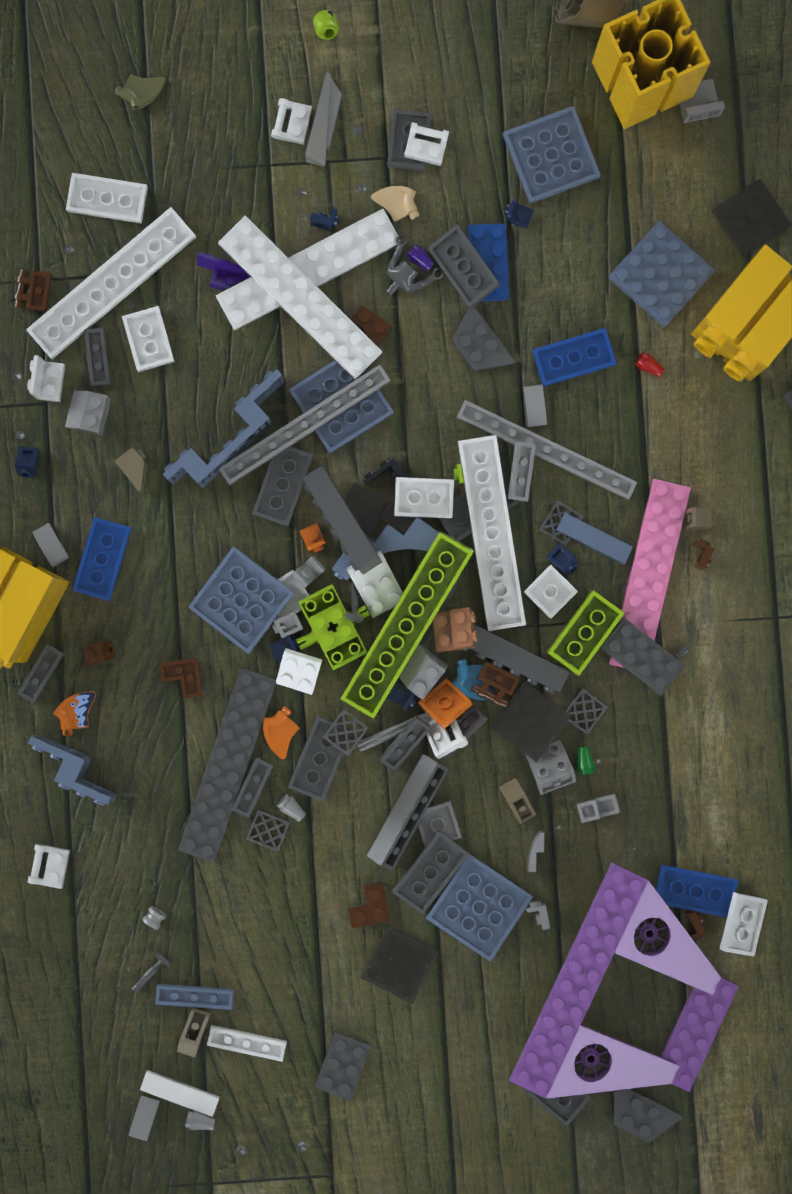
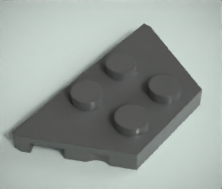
[452,307,515,372]
[613,1089,682,1143]

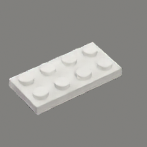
[66,173,148,224]

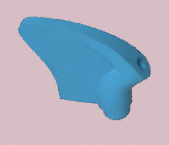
[452,659,493,700]

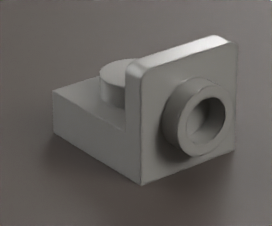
[291,556,325,589]
[272,610,303,638]
[526,900,550,930]

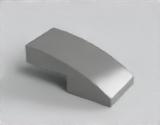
[523,384,547,427]
[32,523,69,567]
[576,793,620,823]
[527,831,544,872]
[128,1095,160,1141]

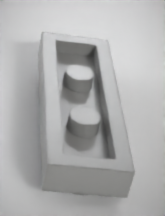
[508,441,536,502]

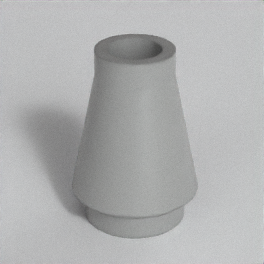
[277,794,306,822]
[185,1110,215,1130]

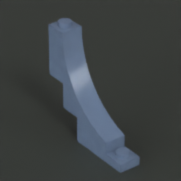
[332,517,439,581]

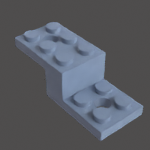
[28,735,118,806]

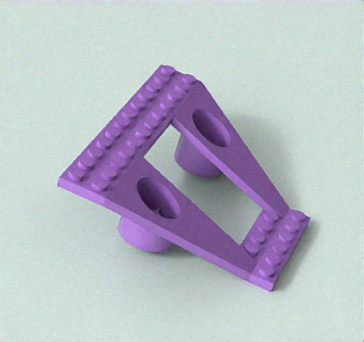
[509,862,739,1099]

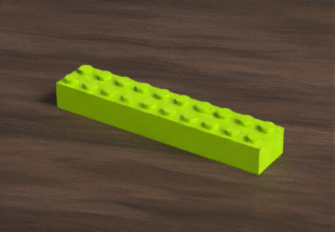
[341,531,474,719]

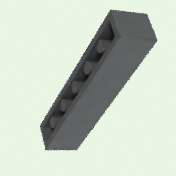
[303,465,382,575]
[463,624,570,694]
[367,754,449,871]

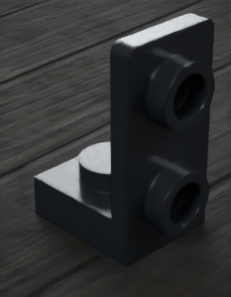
[363,458,408,486]

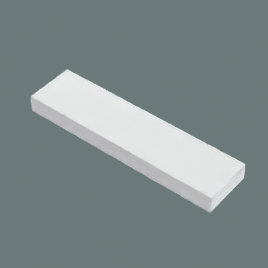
[207,1025,287,1062]
[140,1070,220,1117]

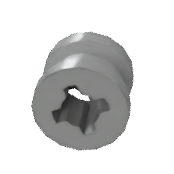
[142,906,167,930]

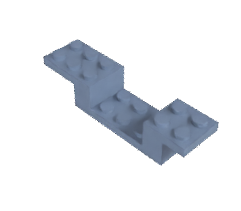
[163,369,285,488]

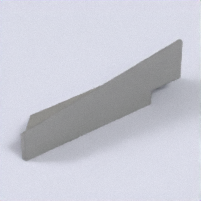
[305,72,342,166]

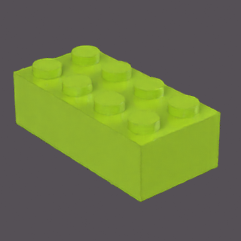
[546,590,625,676]

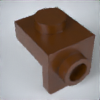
[692,539,714,570]
[82,640,116,667]
[685,910,705,942]

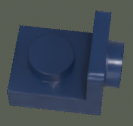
[504,199,534,229]
[310,208,340,232]
[15,446,40,478]
[546,543,579,577]
[269,635,299,663]
[387,682,417,710]

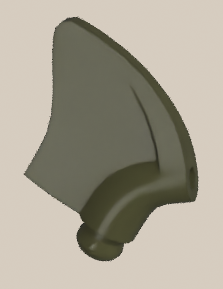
[115,74,166,110]

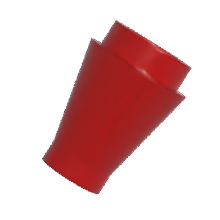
[635,352,665,377]

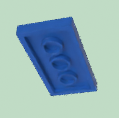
[468,223,509,301]
[532,328,617,387]
[72,517,132,601]
[656,864,738,917]

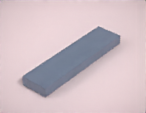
[556,513,633,565]
[155,984,234,1010]

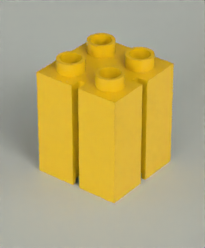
[592,0,711,129]
[691,244,792,382]
[0,546,70,669]

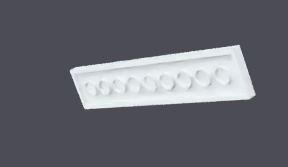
[26,207,196,360]
[216,209,401,331]
[218,216,382,380]
[458,435,526,631]

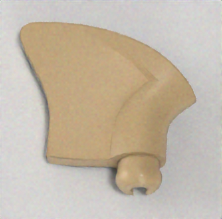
[371,186,419,222]

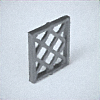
[539,500,584,546]
[562,688,608,735]
[323,709,369,756]
[246,810,290,852]

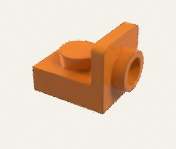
[300,523,326,553]

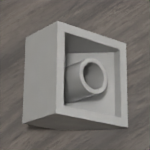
[65,390,111,436]
[399,643,448,700]

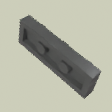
[84,328,111,387]
[18,644,65,704]
[443,705,488,760]
[379,715,431,771]
[232,757,274,818]

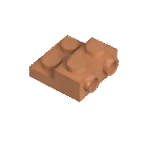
[433,607,478,653]

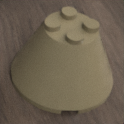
[555,0,629,28]

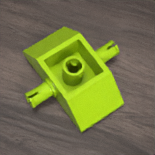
[296,584,370,670]

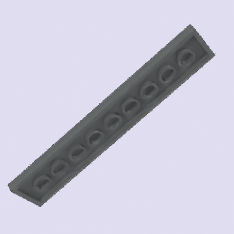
[178,668,276,863]

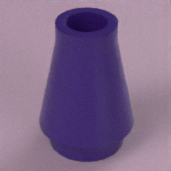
[406,244,435,272]

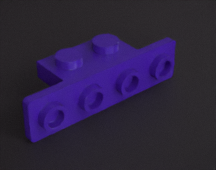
[197,253,251,291]

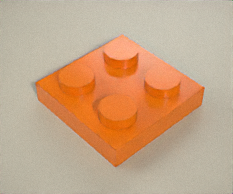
[418,678,473,729]

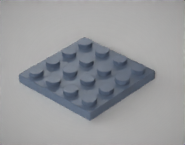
[502,106,601,204]
[608,221,716,328]
[289,360,394,454]
[188,546,295,654]
[426,854,533,962]

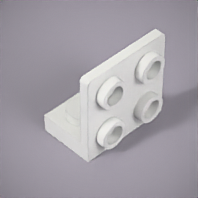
[27,355,65,403]

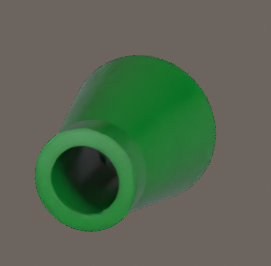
[577,747,596,775]

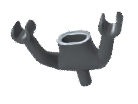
[386,235,445,296]

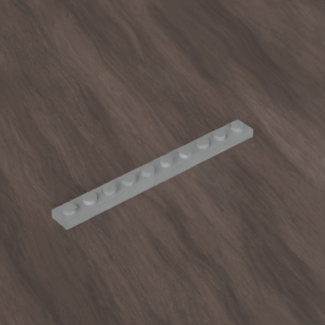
[219,365,391,485]
[457,400,637,500]

